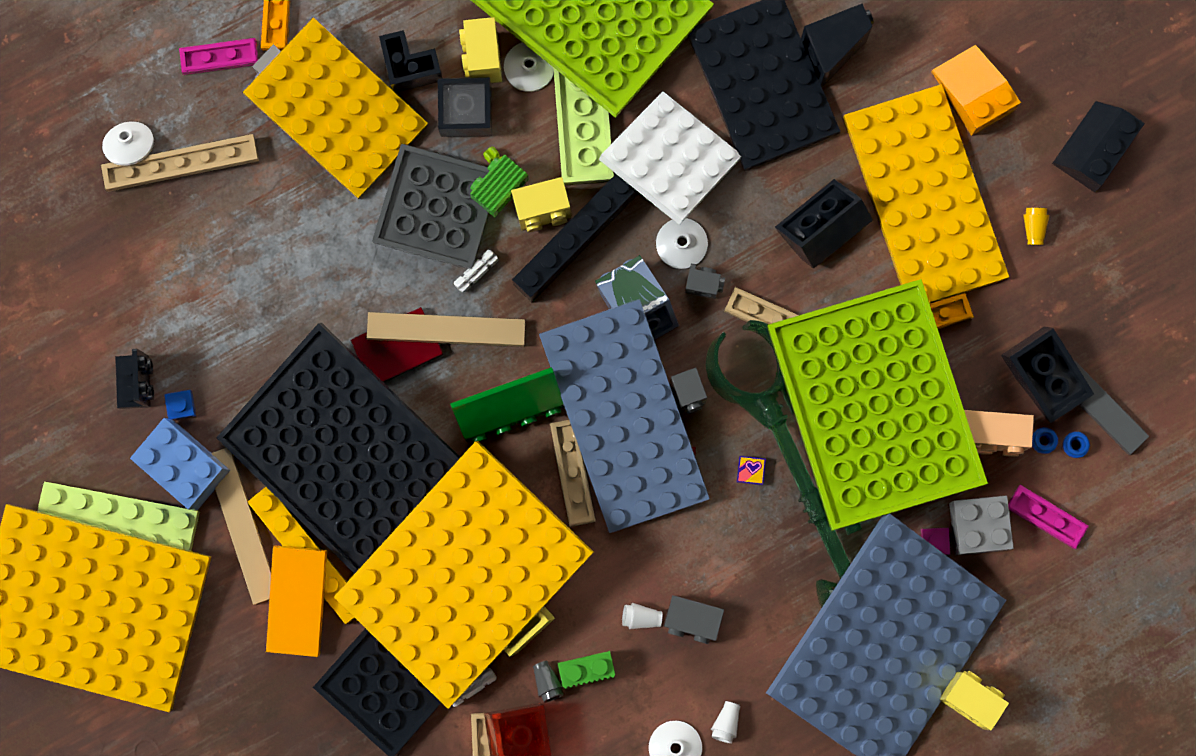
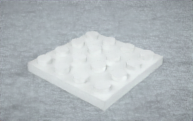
[599,92,741,225]

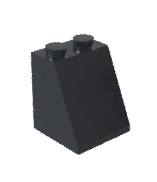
[801,3,874,86]

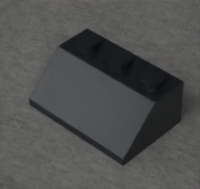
[1052,101,1145,193]
[775,179,873,269]

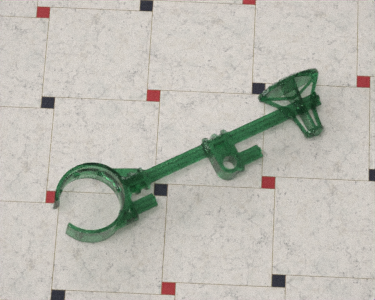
[706,320,862,608]

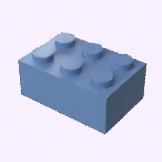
[130,418,230,510]

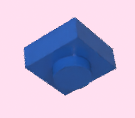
[164,390,196,420]

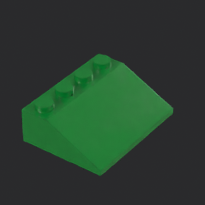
[450,367,565,444]

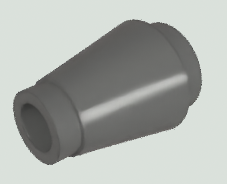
[533,661,564,703]

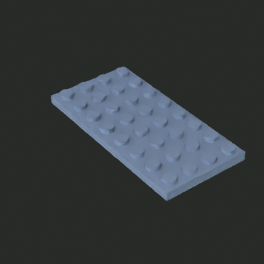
[539,299,710,533]

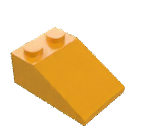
[931,45,1021,136]

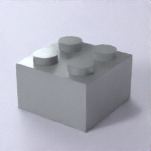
[949,496,1013,556]

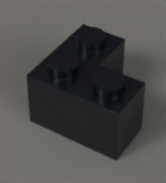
[379,30,443,93]

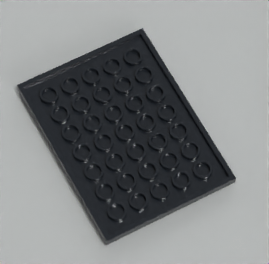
[216,323,461,574]

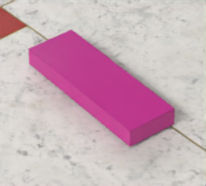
[179,38,259,75]
[1008,485,1089,549]

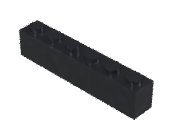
[512,174,639,303]

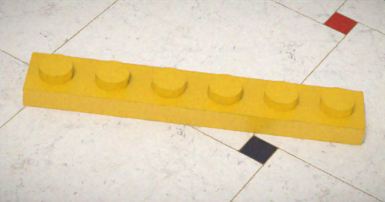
[248,487,355,625]

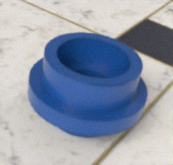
[1032,427,1058,454]
[1063,432,1090,458]

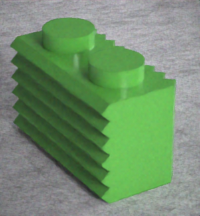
[470,155,529,218]
[558,651,615,689]

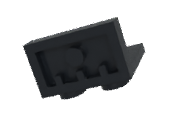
[115,349,154,409]

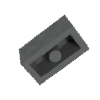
[670,368,707,414]
[664,595,724,644]

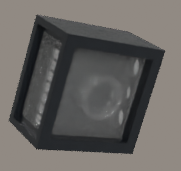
[438,77,492,137]

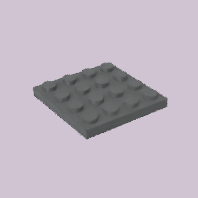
[372,144,489,269]

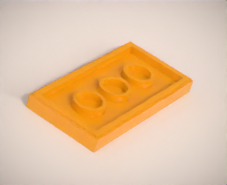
[266,546,327,657]

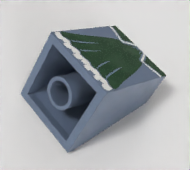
[595,255,679,340]

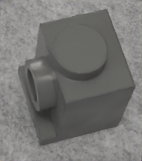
[685,263,725,299]

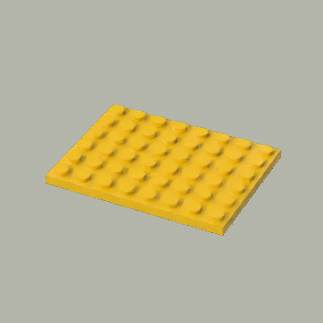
[334,441,594,709]
[0,504,211,712]

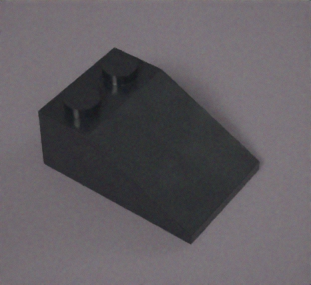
[1001,327,1094,423]

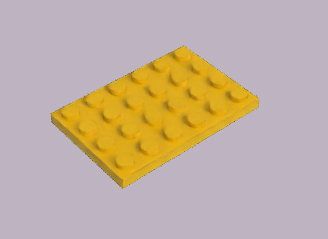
[243,17,428,199]

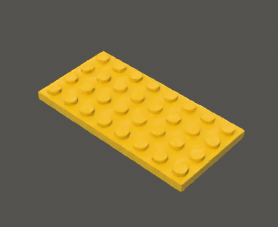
[843,84,1009,304]

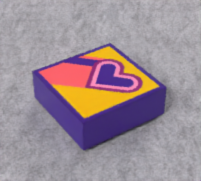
[736,456,766,486]

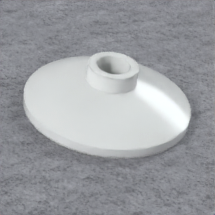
[504,42,554,92]
[102,122,154,166]
[656,218,708,269]
[649,721,702,756]

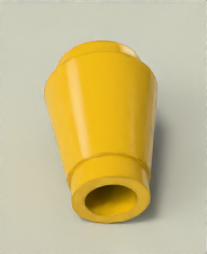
[1023,208,1050,245]

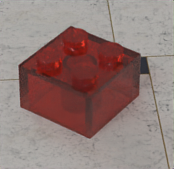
[484,704,551,756]

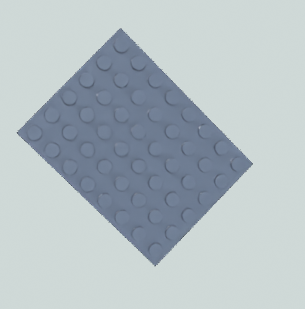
[766,513,1006,756]

